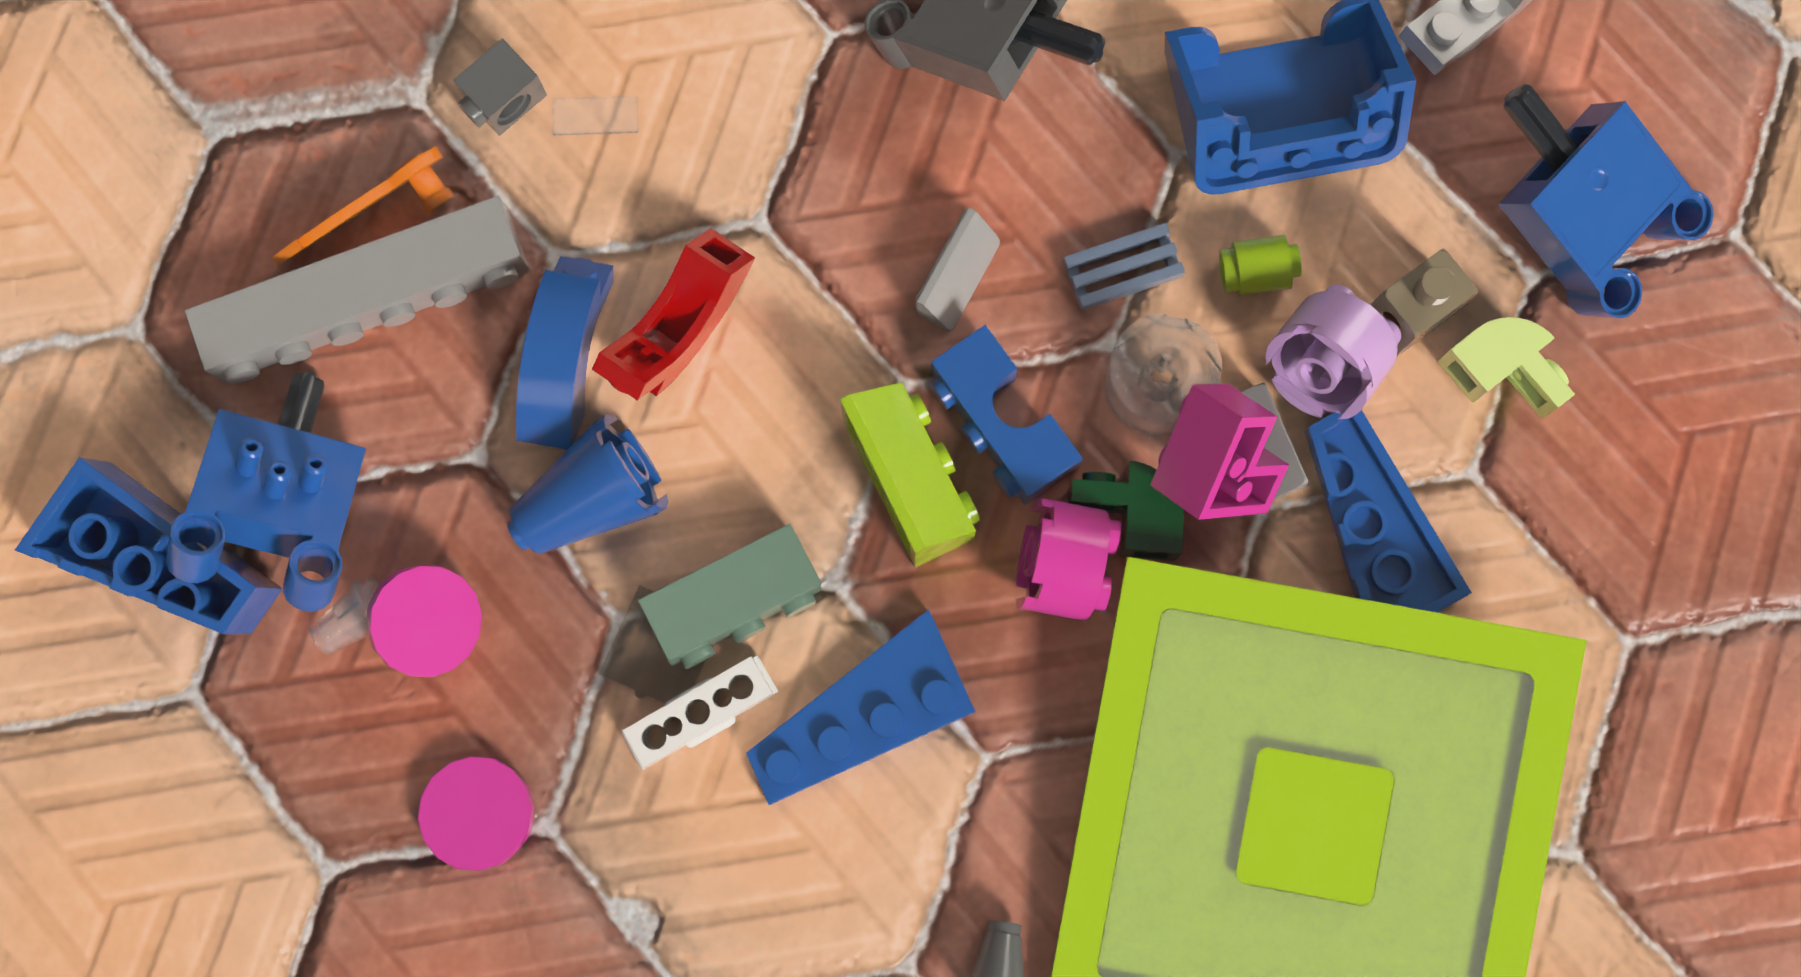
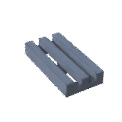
[1063,222,1185,311]

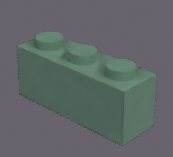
[638,523,822,669]

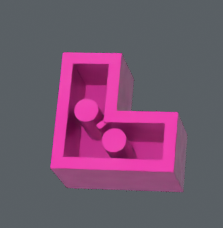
[1150,384,1289,520]

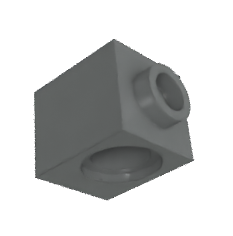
[453,38,547,136]

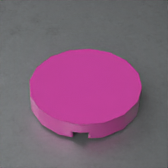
[366,564,482,677]
[418,756,535,871]

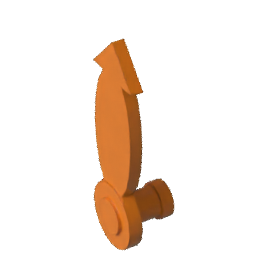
[271,146,455,266]

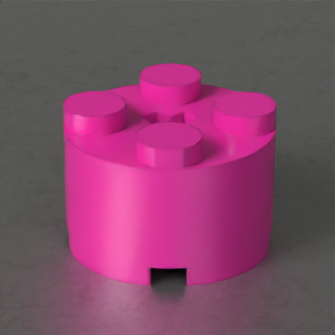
[1016,497,1121,621]

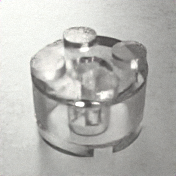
[1104,314,1222,437]

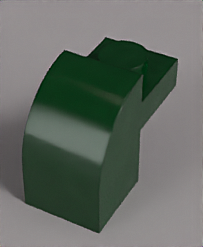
[1068,461,1184,561]

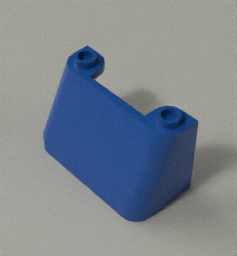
[1164,0,1416,195]

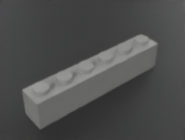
[185,196,530,384]

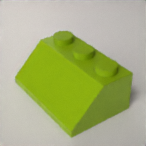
[840,382,980,568]

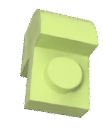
[1437,317,1575,419]

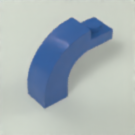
[516,256,613,450]

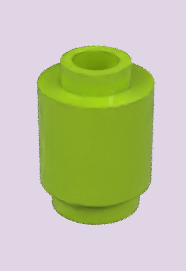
[1219,235,1302,296]

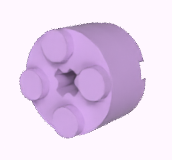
[1265,284,1401,420]

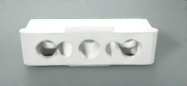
[622,655,779,770]

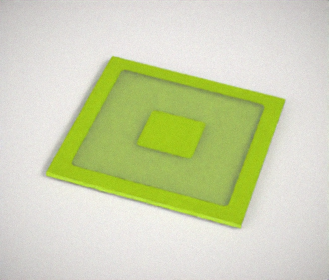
[1051,556,1587,977]

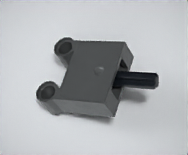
[865,0,1105,101]

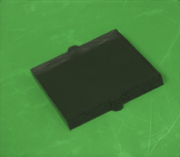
[599,585,706,703]

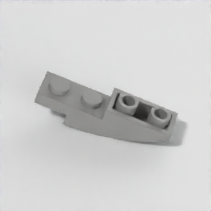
[1399,0,1533,76]

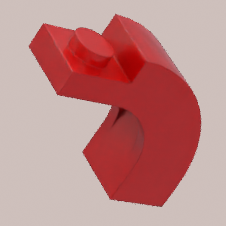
[591,228,755,401]

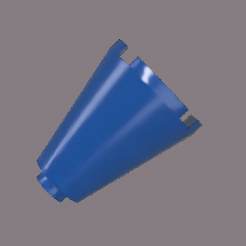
[507,414,668,554]

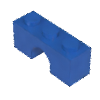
[928,324,1083,505]

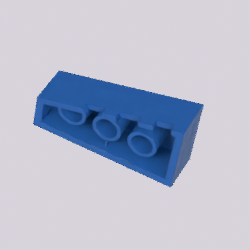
[15,457,283,634]

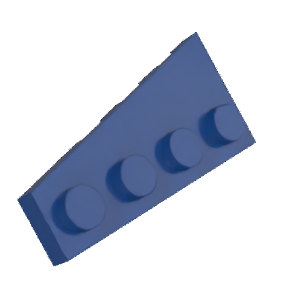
[1304,410,1472,613]
[746,609,975,805]

